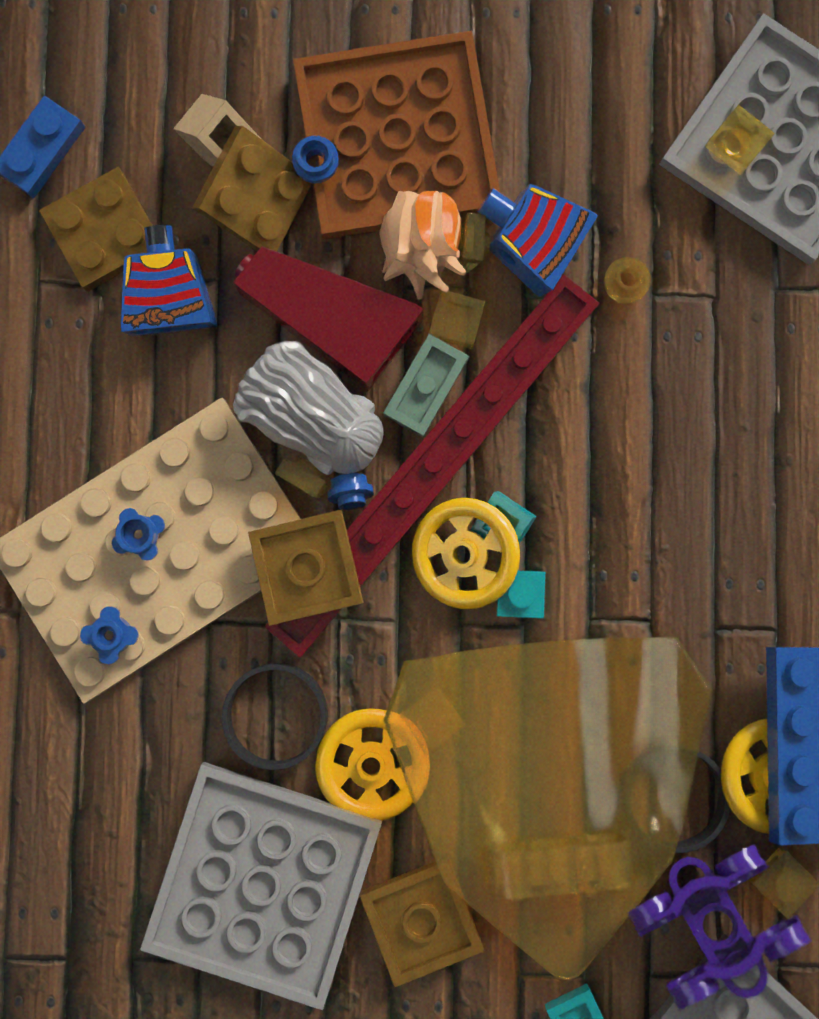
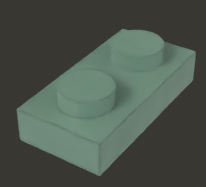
[383,334,469,438]

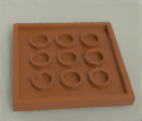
[293,30,500,240]

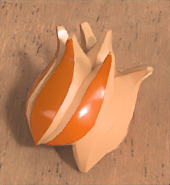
[379,191,466,300]

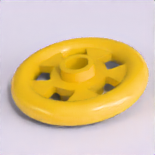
[412,498,520,609]
[315,708,427,821]
[721,719,769,834]

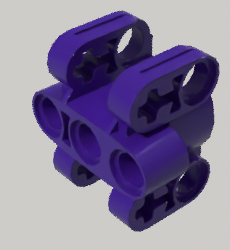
[627,845,811,1010]

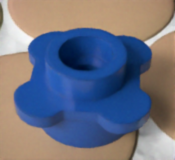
[112,508,165,561]
[80,607,139,664]

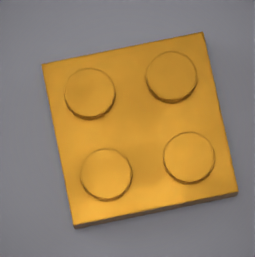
[192,125,312,252]
[39,166,153,292]
[248,510,364,626]
[360,856,484,987]

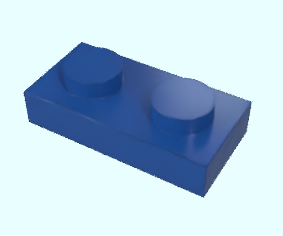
[0,95,86,199]

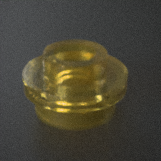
[604,257,651,304]

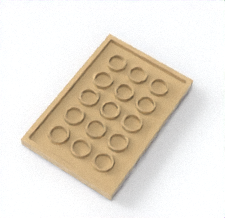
[0,397,301,704]

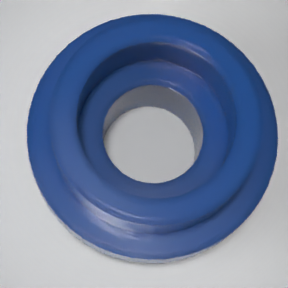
[292,136,339,183]
[327,473,374,510]

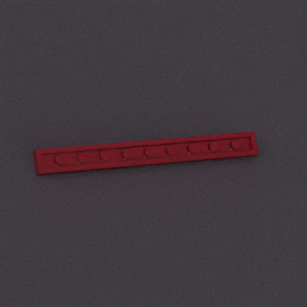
[265,274,599,657]

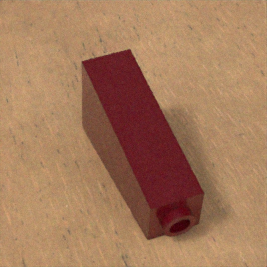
[233,246,424,391]

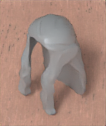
[233,341,384,475]

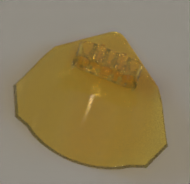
[383,636,713,980]

